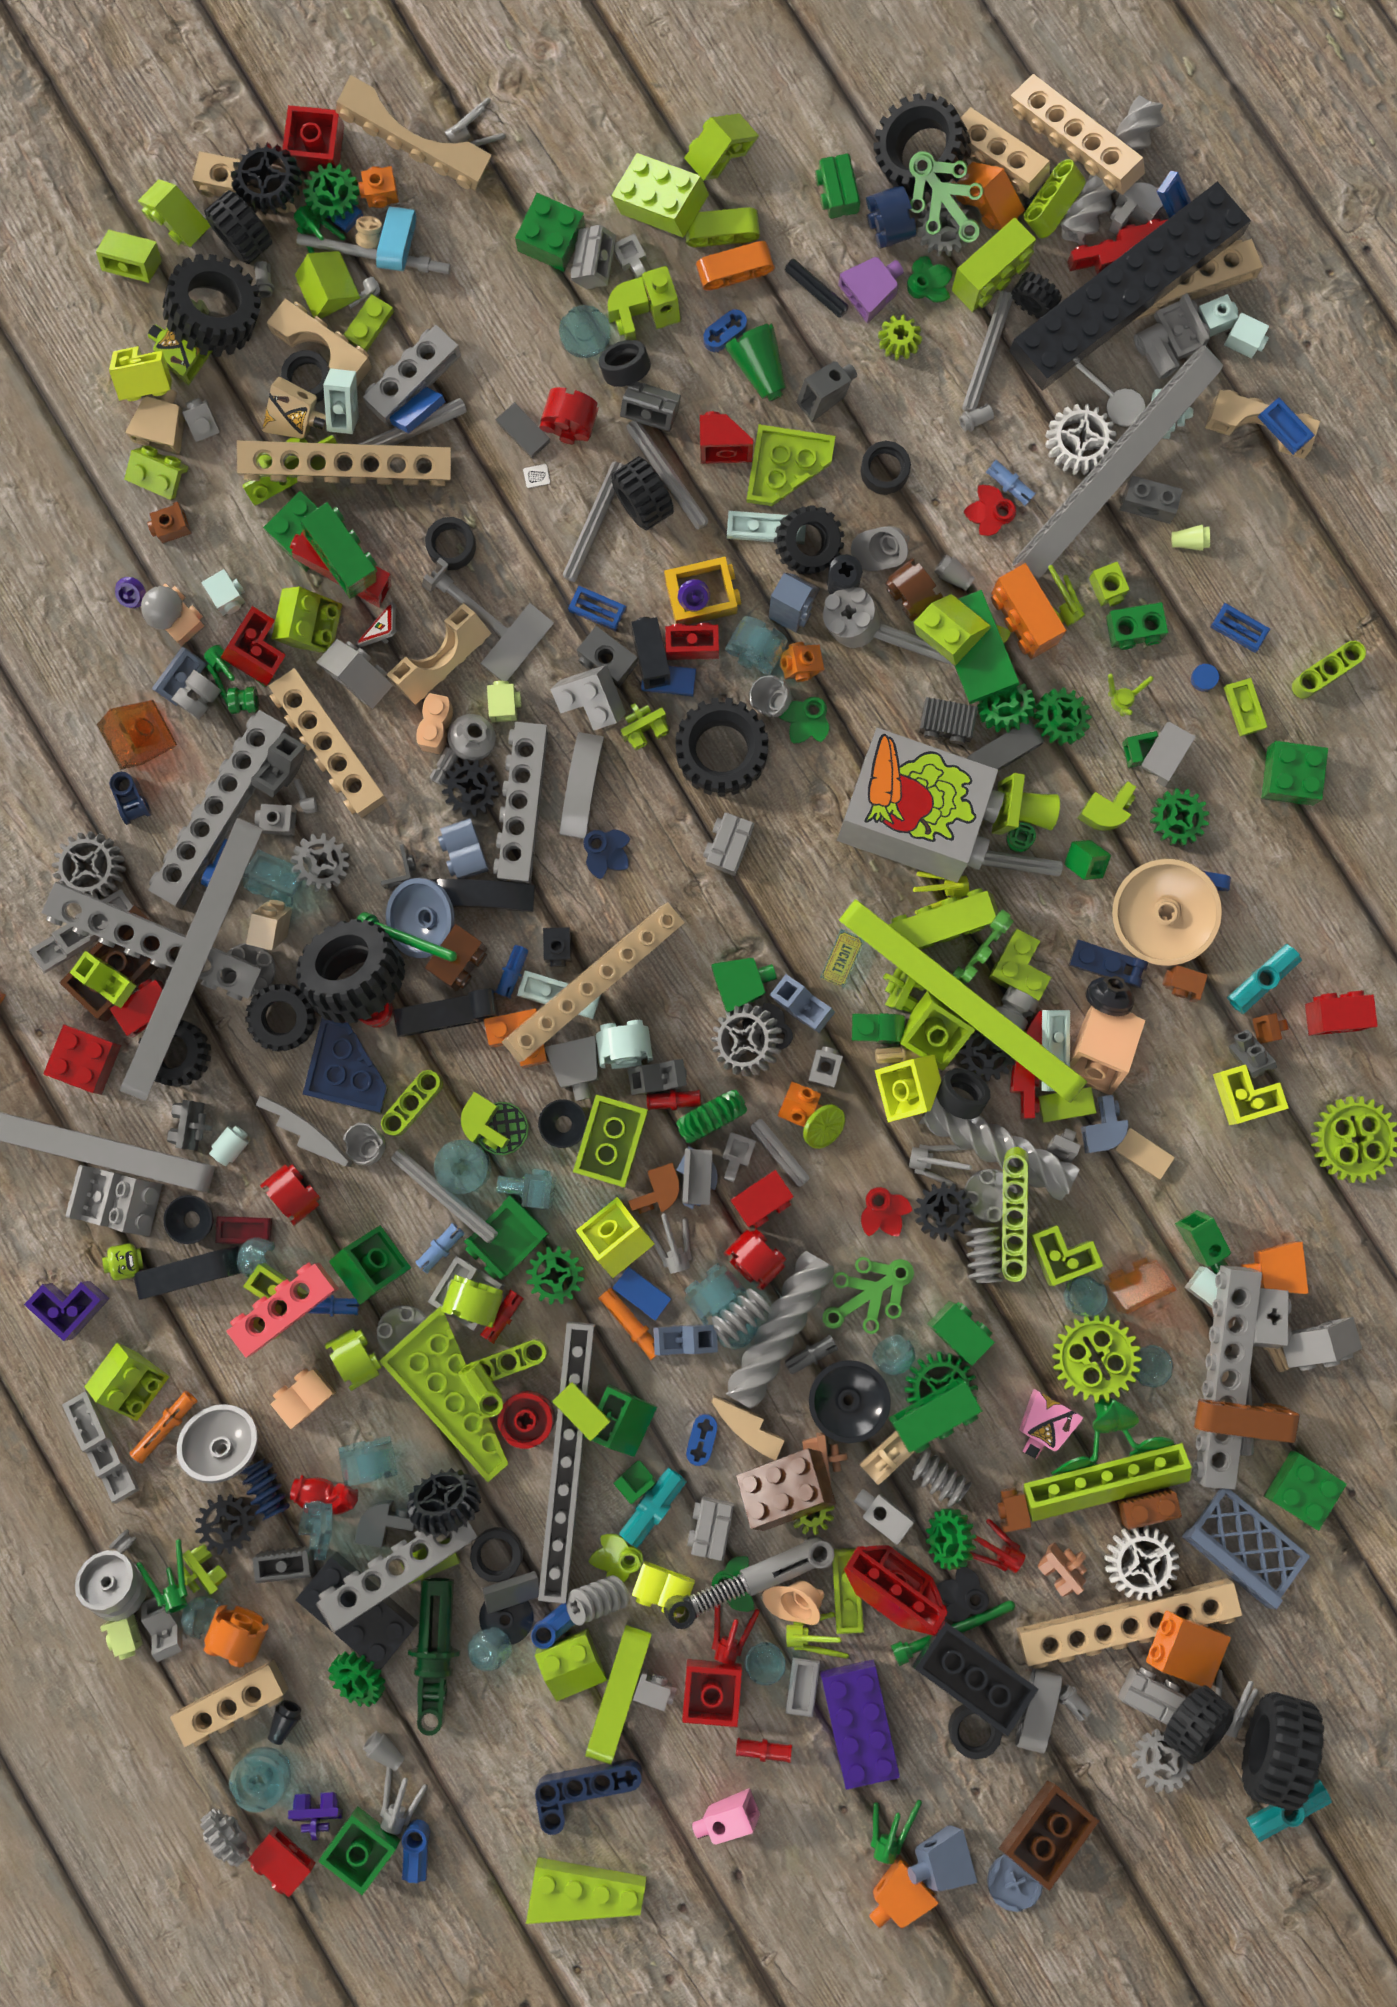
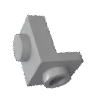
[182,398,220,442]

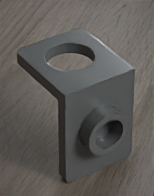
[381,844,416,889]

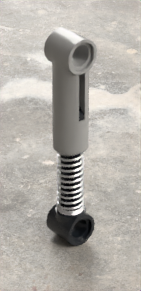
[664,1536,834,1629]

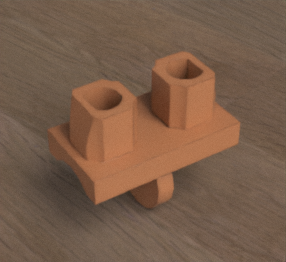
[802,1433,848,1484]
[1038,1542,1087,1597]

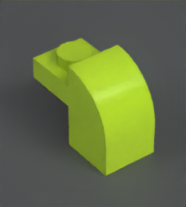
[608,277,649,340]
[1077,781,1136,831]
[70,950,136,1008]
[461,1092,510,1150]

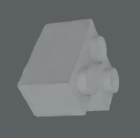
[316,639,393,709]
[550,665,626,730]
[1283,1317,1362,1371]

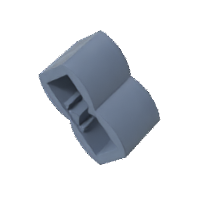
[438,818,489,879]

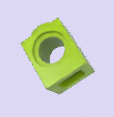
[1089,561,1130,607]

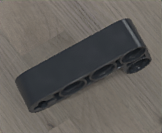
[393,988,499,1037]
[133,1246,245,1300]

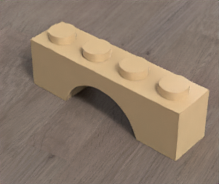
[266,298,372,386]
[1205,390,1320,459]
[387,603,492,705]

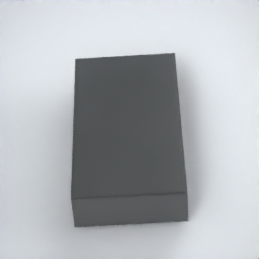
[496,402,551,459]
[482,1571,539,1614]

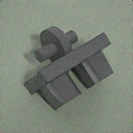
[1229,1030,1277,1078]
[167,1100,212,1151]

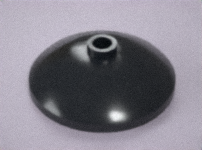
[809,1360,891,1443]

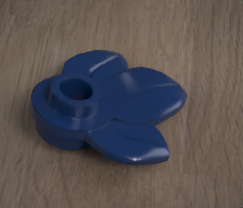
[583,829,630,879]

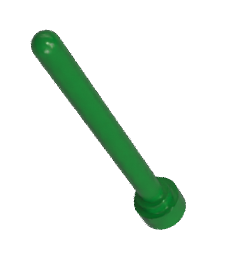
[357,912,457,962]
[891,1600,1016,1667]

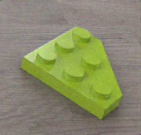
[746,424,836,506]

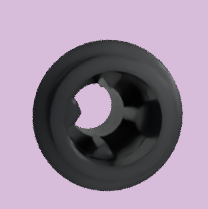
[268,1700,301,1745]

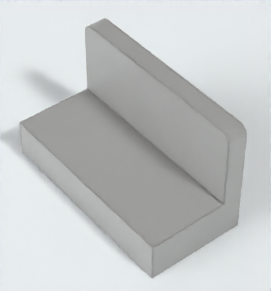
[1141,722,1195,787]
[682,1149,713,1205]

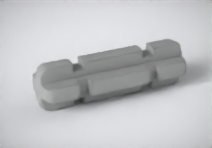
[430,747,458,785]

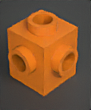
[358,166,399,208]
[780,642,825,682]
[778,1082,822,1127]

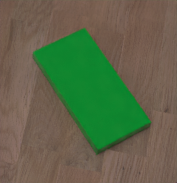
[954,590,1019,705]

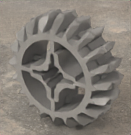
[52,831,126,899]
[711,1004,783,1076]

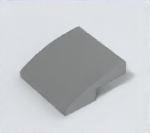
[428,1256,505,1332]

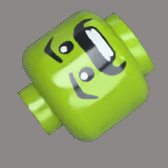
[102,1243,144,1281]

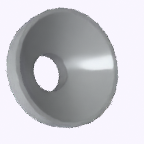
[447,714,496,761]

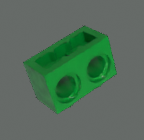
[1106,602,1168,650]

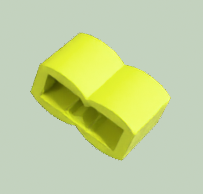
[632,1561,695,1617]

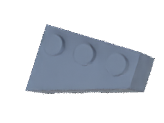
[769,573,821,633]

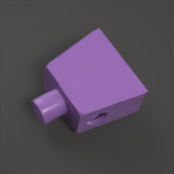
[838,257,904,323]

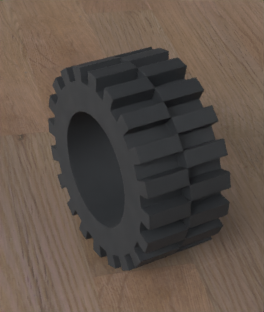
[873,93,971,199]
[162,254,261,357]
[675,697,769,796]

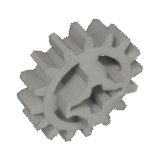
[916,202,973,257]
[291,833,350,892]
[1131,1729,1194,1794]
[200,1808,250,1867]

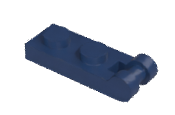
[1068,939,1148,988]

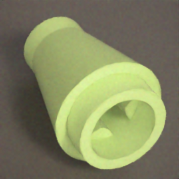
[1171,524,1210,551]

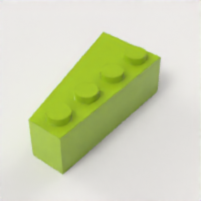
[888,888,999,950]
[526,1857,646,1924]

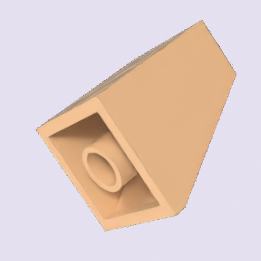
[1070,1006,1145,1095]

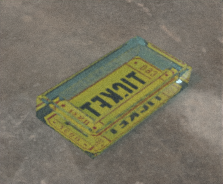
[820,929,864,988]

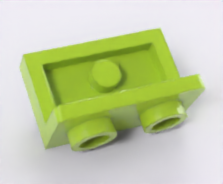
[124,445,189,500]

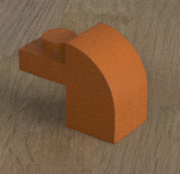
[629,1162,680,1214]

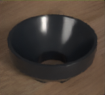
[1085,976,1135,1016]
[538,1099,587,1148]
[163,1195,214,1244]

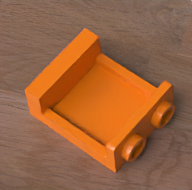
[1146,1611,1231,1689]

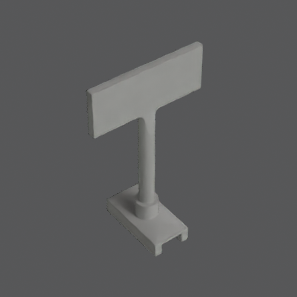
[422,558,554,681]

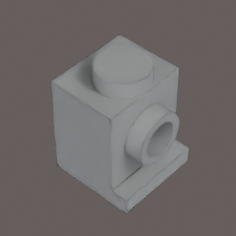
[255,804,297,836]
[808,1046,843,1089]
[633,1668,677,1711]

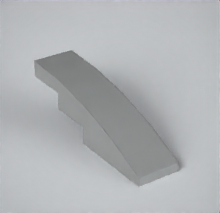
[29,889,133,974]
[256,1096,352,1167]
[62,1391,140,1504]

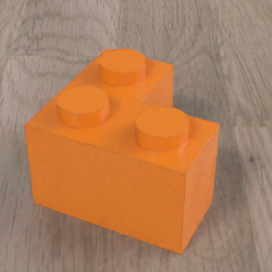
[951,162,1025,231]
[484,1008,549,1068]

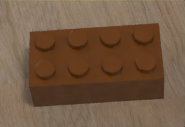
[59,905,178,1022]

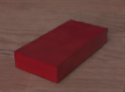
[215,1216,272,1245]

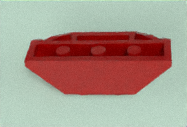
[844,1545,948,1636]

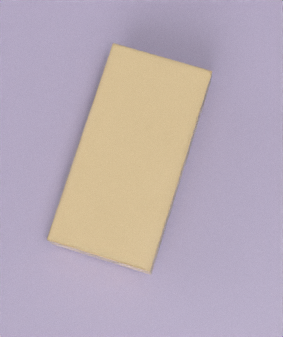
[1114,1128,1175,1180]

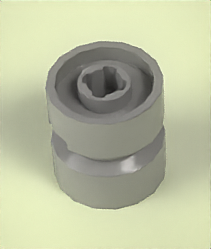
[172,670,221,720]
[996,987,1039,1031]

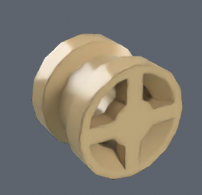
[356,216,382,249]

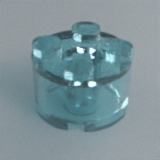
[725,616,788,675]
[434,1140,491,1194]
[684,1263,746,1325]
[338,1436,398,1486]
[229,1747,291,1812]

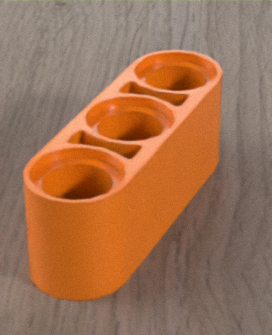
[696,241,775,291]

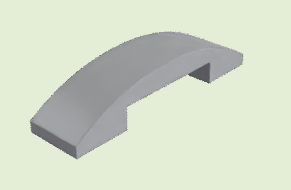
[560,732,604,839]

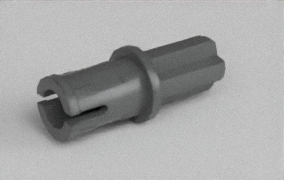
[785,1335,838,1374]

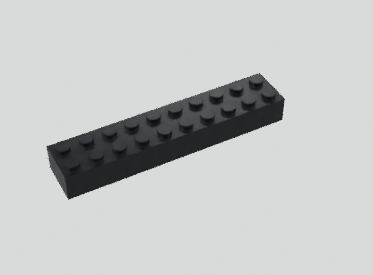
[1009,181,1251,391]

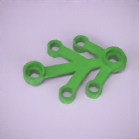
[909,151,984,242]
[952,909,1014,984]
[822,1257,914,1334]

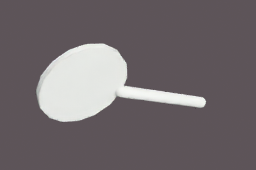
[1075,362,1145,427]

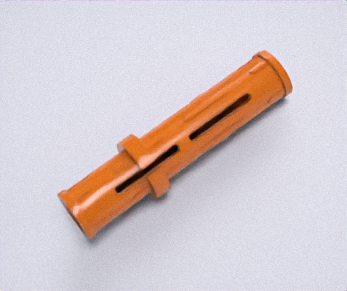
[598,1287,656,1360]
[129,1391,198,1464]

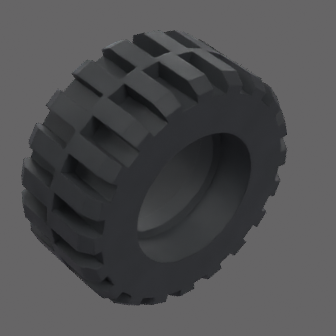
[296,919,405,1023]
[1242,1692,1324,1811]

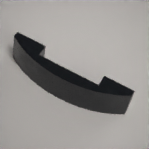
[429,879,535,912]

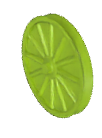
[803,1104,845,1149]

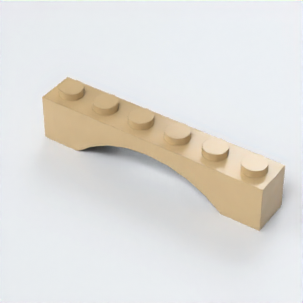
[336,75,491,191]

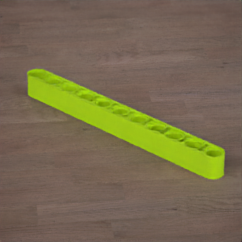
[838,899,1088,1103]

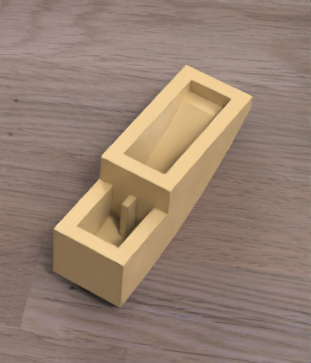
[712,1395,784,1461]

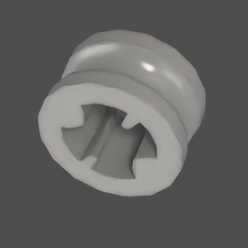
[109,1529,137,1554]

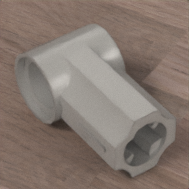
[1134,323,1180,379]

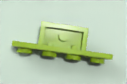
[242,435,338,506]

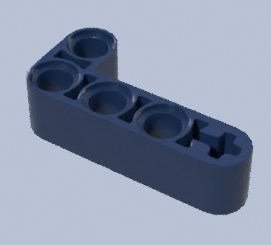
[535,1759,642,1835]

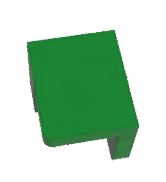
[1122,731,1158,768]
[1064,840,1111,880]
[613,1460,657,1504]

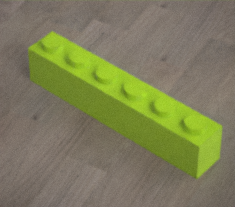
[1023,1443,1192,1522]

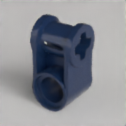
[109,771,152,825]

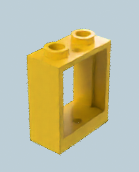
[664,556,741,625]

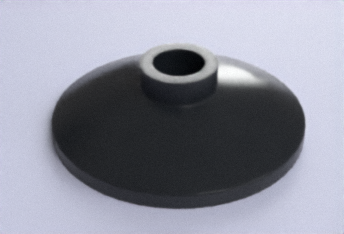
[479,1601,534,1646]

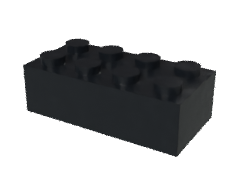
[295,1551,419,1670]
[912,1620,1039,1737]

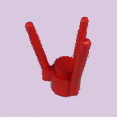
[970,1519,1026,1573]
[712,1604,760,1665]

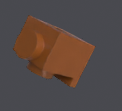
[147,502,192,544]
[1162,965,1208,1003]
[997,1488,1031,1532]

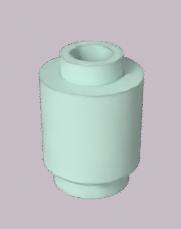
[209,1125,249,1166]

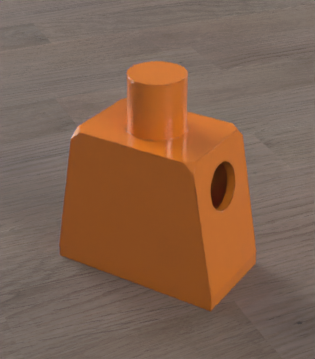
[1241,1241,1309,1294]
[869,1855,939,1928]

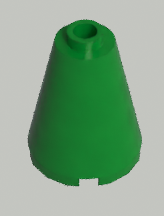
[725,323,786,402]

